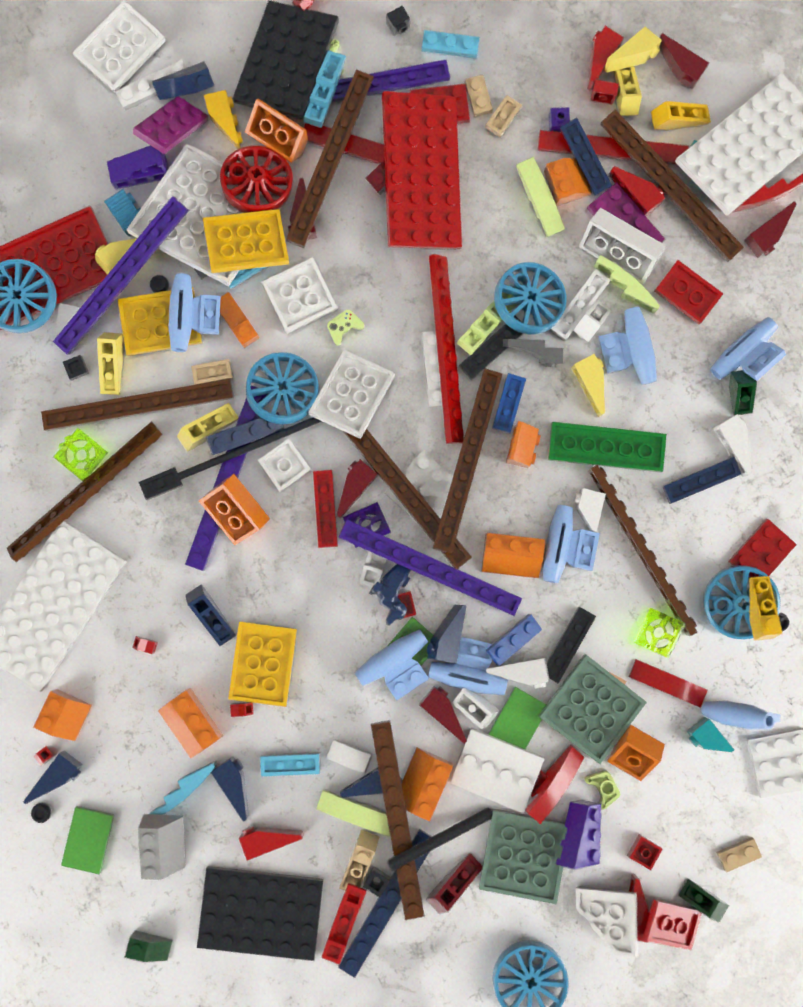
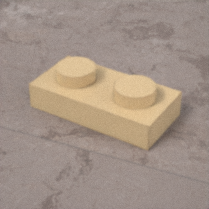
[465,75,493,117]
[485,95,522,138]
[191,359,233,385]
[717,837,762,873]

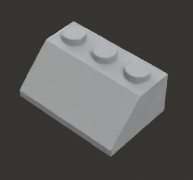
[138,814,185,880]

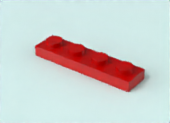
[313,470,338,548]

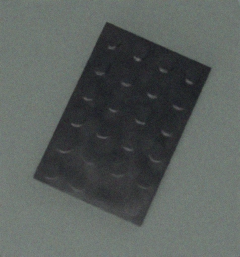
[232,0,339,120]
[197,866,324,961]

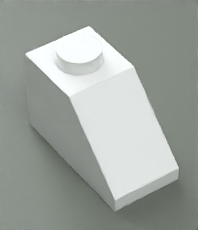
[573,300,612,342]
[574,488,606,532]
[452,688,499,729]

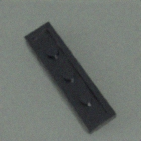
[459,315,524,380]
[546,606,596,684]

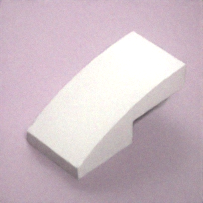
[359,551,386,587]
[327,740,372,773]

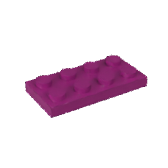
[132,97,209,154]
[587,182,665,243]

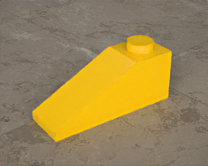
[651,101,711,130]

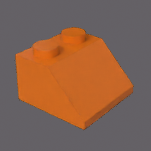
[544,158,592,206]
[506,421,541,468]
[33,689,92,741]
[607,725,665,781]

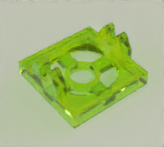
[53,428,109,481]
[634,608,686,659]

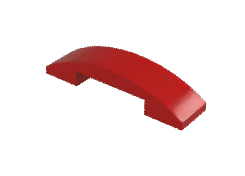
[628,659,708,708]
[321,883,367,965]

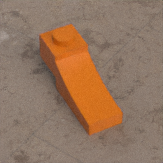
[220,292,260,348]

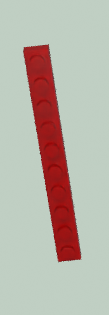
[429,254,464,444]

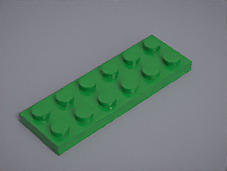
[548,422,667,473]

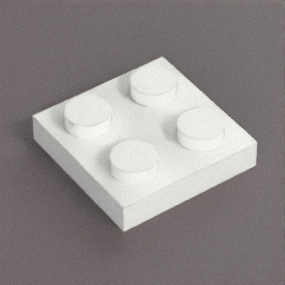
[258,439,311,492]

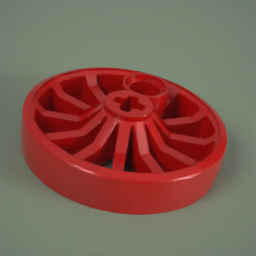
[220,145,293,213]

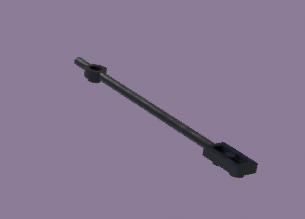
[139,417,322,501]

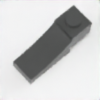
[503,339,563,367]

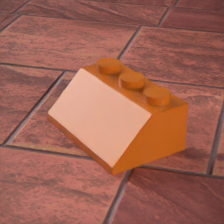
[245,99,308,163]
[199,474,270,545]
[481,533,545,578]
[158,688,223,758]
[401,747,453,822]

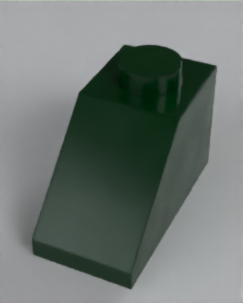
[729,370,757,416]
[678,879,730,923]
[124,930,173,962]

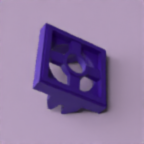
[343,502,391,548]

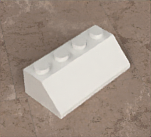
[579,208,666,285]

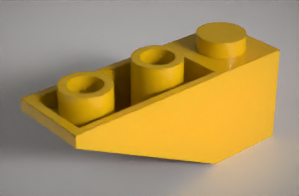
[204,90,243,149]
[749,576,783,641]

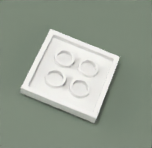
[262,258,338,334]
[385,451,453,520]
[747,728,803,798]

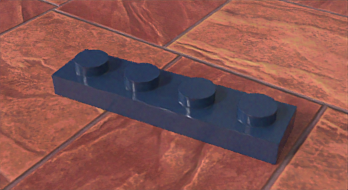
[559,118,612,196]
[206,412,284,455]
[662,457,742,504]

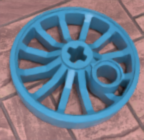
[0,259,57,333]
[494,262,567,335]
[246,352,319,424]
[703,565,781,639]
[492,940,568,1007]

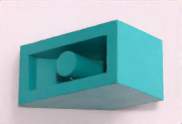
[687,717,734,752]

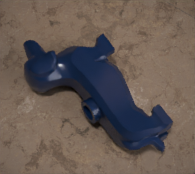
[368,545,411,626]

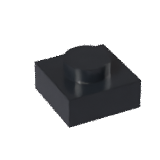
[63,355,89,381]

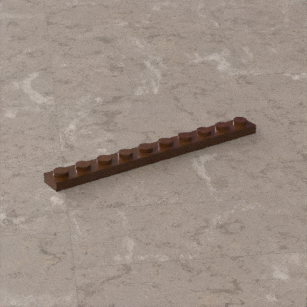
[286,69,374,248]
[600,109,744,262]
[432,368,503,554]
[41,379,234,431]
[7,421,163,562]
[343,429,472,570]
[588,465,698,636]
[371,720,425,920]

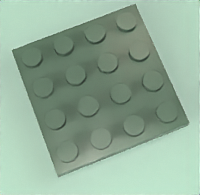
[538,654,647,764]
[479,809,567,904]

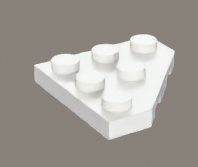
[576,887,637,957]

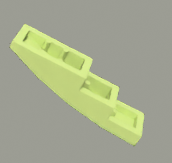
[516,157,565,237]
[594,255,660,314]
[457,292,517,355]
[316,790,390,837]

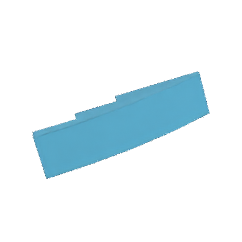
[304,50,346,128]
[149,761,218,815]

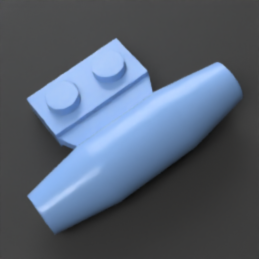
[168,273,221,352]
[599,307,657,385]
[710,317,786,381]
[543,505,600,583]
[355,629,429,700]
[428,637,508,695]
[701,701,780,729]

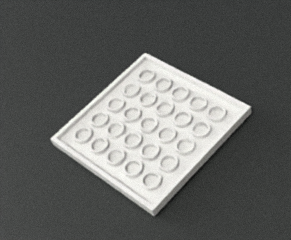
[127,144,279,286]

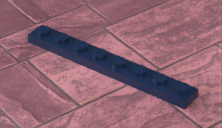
[338,828,432,978]

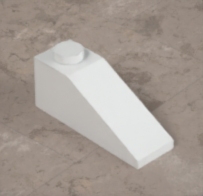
[713,414,752,477]
[486,658,550,689]

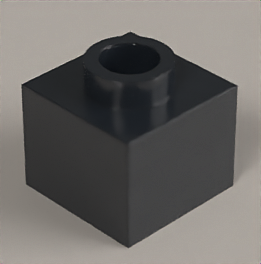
[386,5,410,36]
[363,866,390,898]

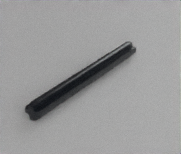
[387,808,493,871]

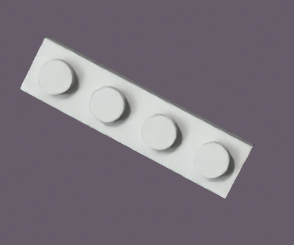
[115,59,187,111]
[550,269,611,341]
[422,331,443,408]

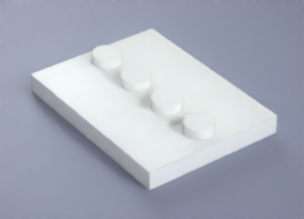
[73,1,166,93]
[309,350,395,439]
[450,728,545,813]

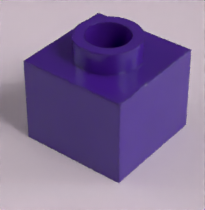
[549,107,570,132]

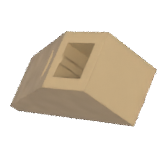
[339,830,379,891]

